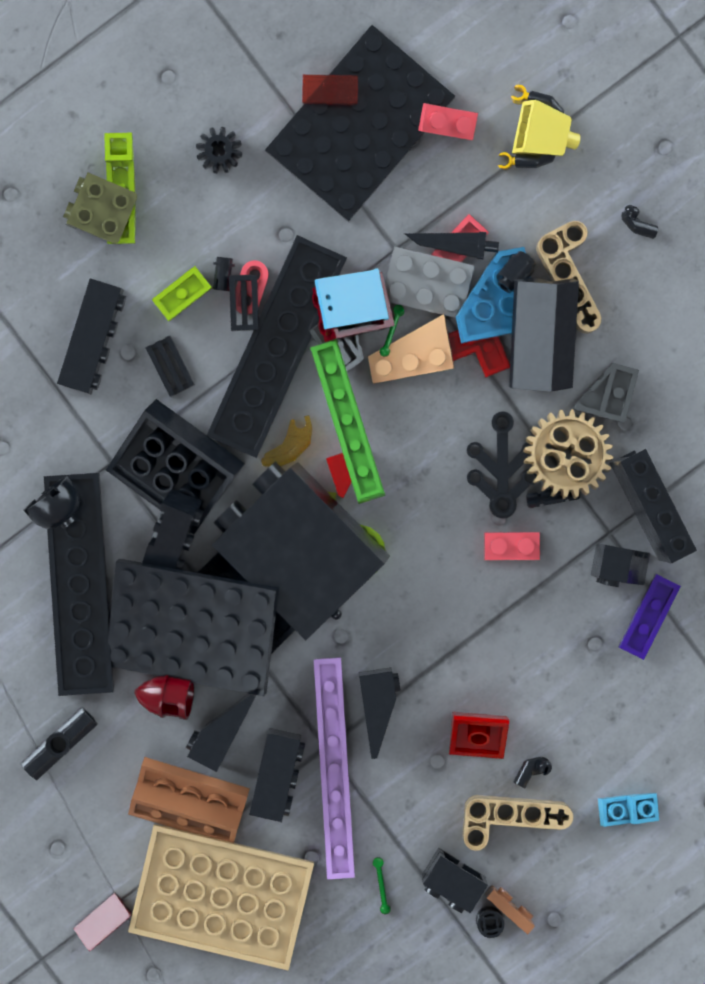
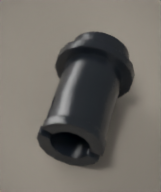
[212,257,235,291]

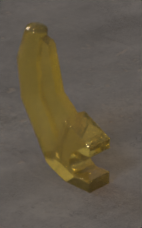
[261,415,312,467]

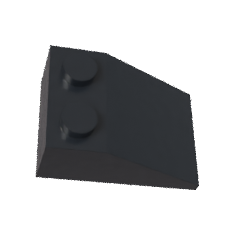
[359,667,401,759]
[186,694,256,772]

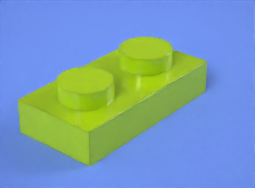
[152,266,212,322]

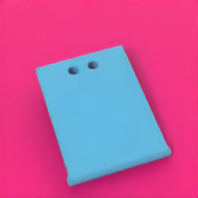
[314,268,389,329]

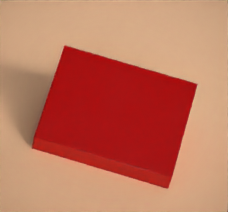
[326,453,352,498]
[449,712,509,759]

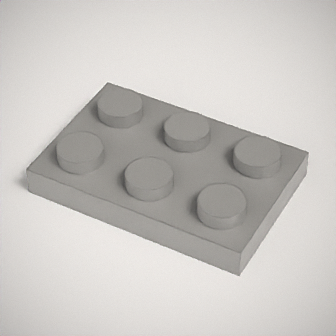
[385,246,475,318]

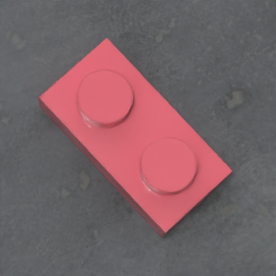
[418,103,478,140]
[484,532,540,560]

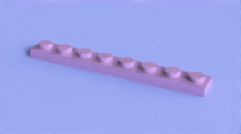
[314,657,355,879]

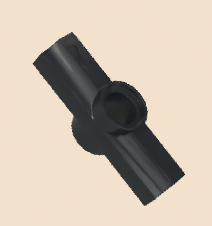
[20,707,98,781]

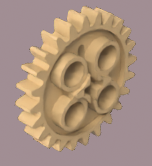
[523,409,613,499]

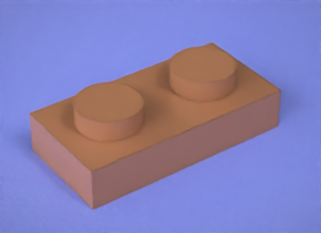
[485,885,535,935]

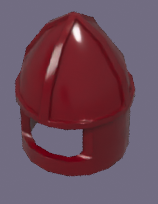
[134,675,195,720]

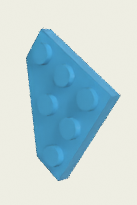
[456,247,531,344]

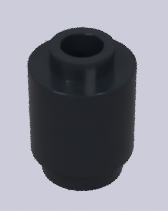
[496,251,536,293]

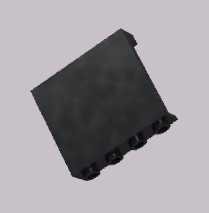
[610,449,697,563]

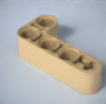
[536,221,601,334]
[462,795,573,851]

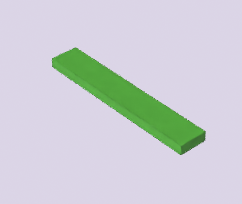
[310,339,386,504]

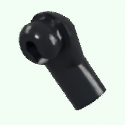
[621,205,658,239]
[513,757,552,788]

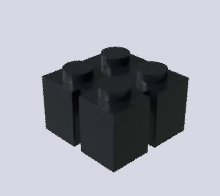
[421,848,488,914]

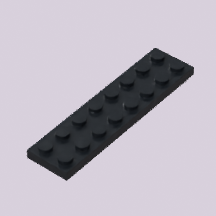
[206,235,347,458]
[44,473,114,696]

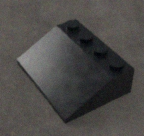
[106,399,245,535]

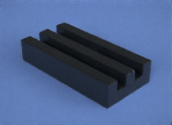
[229,275,259,332]
[145,336,195,397]

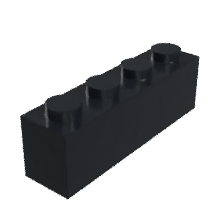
[57,278,126,394]

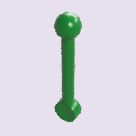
[379,305,405,357]
[373,857,391,915]

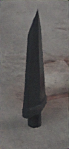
[403,232,499,260]

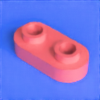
[236,260,269,315]

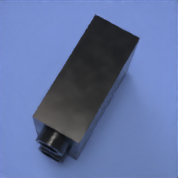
[212,461,390,641]

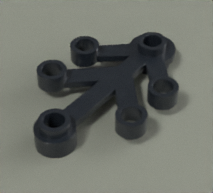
[466,411,537,519]

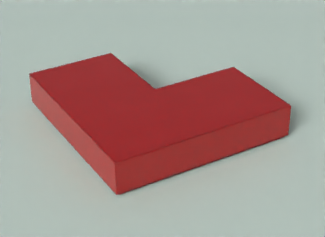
[448,330,510,378]

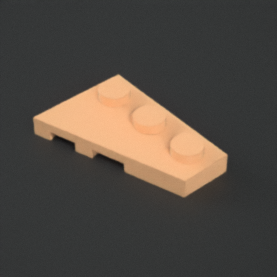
[368,314,455,384]

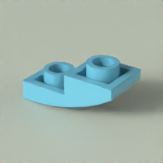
[598,793,659,827]

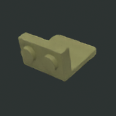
[63,172,137,244]

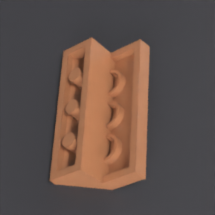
[128,757,250,843]

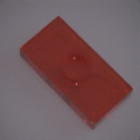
[302,74,358,105]

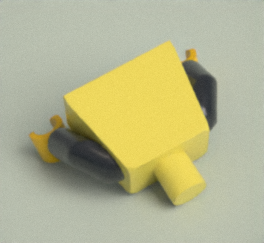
[498,85,580,170]

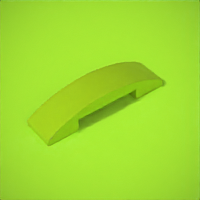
[104,132,136,244]

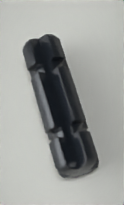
[526,489,580,508]

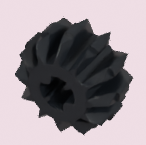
[196,127,243,174]

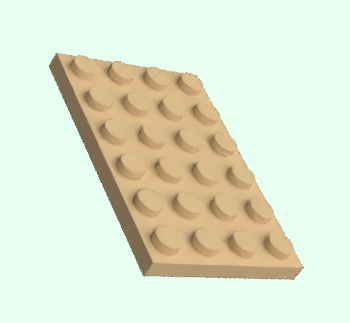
[128,824,314,971]

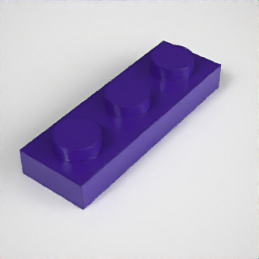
[618,574,681,660]

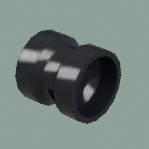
[476,906,504,938]

